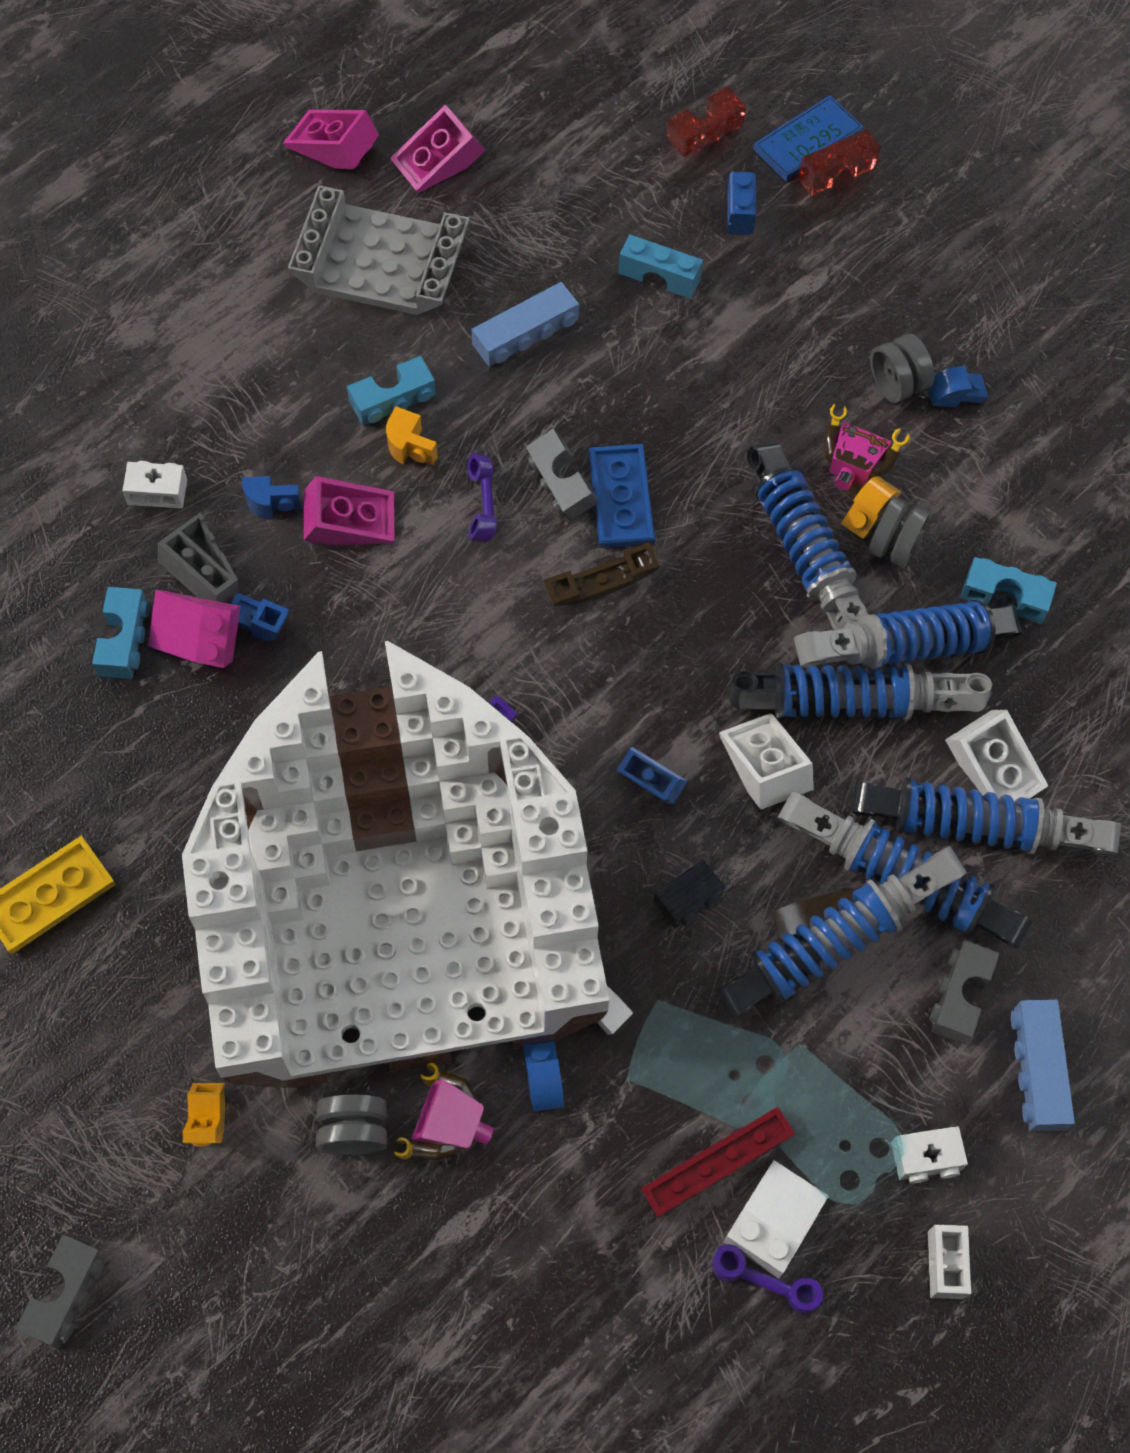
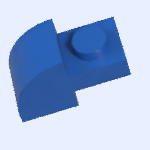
[928,366,988,407]
[242,476,301,519]
[231,593,289,641]
[523,1041,564,1112]

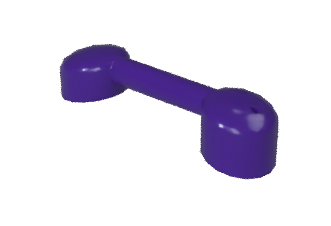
[467,453,497,543]
[712,1244,823,1314]

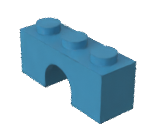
[618,234,703,299]
[347,356,436,426]
[960,557,1057,624]
[92,587,150,679]

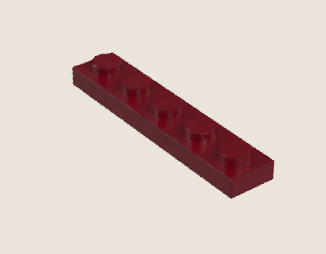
[641,1106,795,1219]

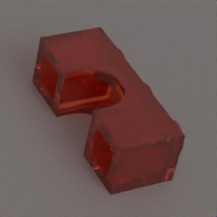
[666,86,746,157]
[798,129,881,196]

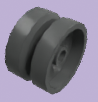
[870,333,934,403]
[868,496,931,569]
[316,1095,387,1155]

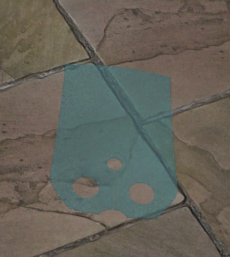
[627,1000,789,1128]
[741,1043,904,1205]

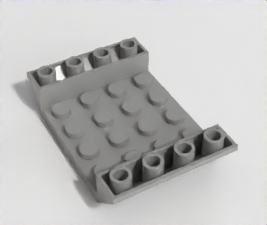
[288,185,470,315]

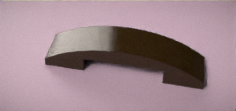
[544,542,660,606]
[772,888,859,941]

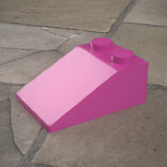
[390,104,486,193]
[283,110,379,169]
[304,476,394,545]
[148,590,241,668]

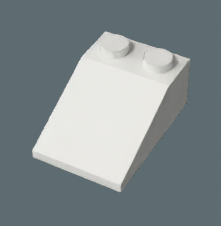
[945,710,1048,802]
[719,713,814,809]
[723,1160,828,1279]

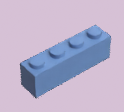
[471,282,579,367]
[1011,1000,1075,1132]

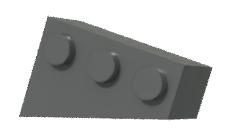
[157,512,238,604]

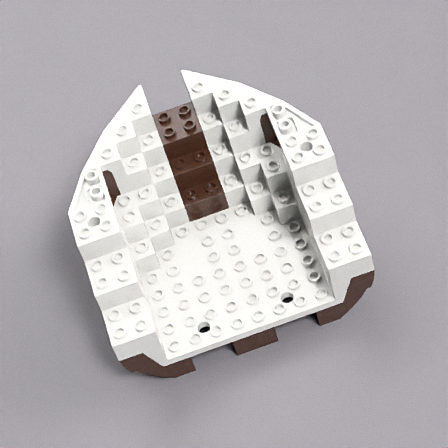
[182,641,610,1088]

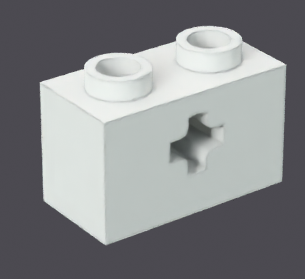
[122,461,187,508]
[891,1126,968,1183]
[928,1225,971,1299]

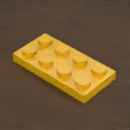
[0,835,116,955]

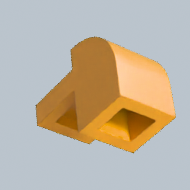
[386,406,438,465]
[841,476,901,539]
[183,1083,225,1147]

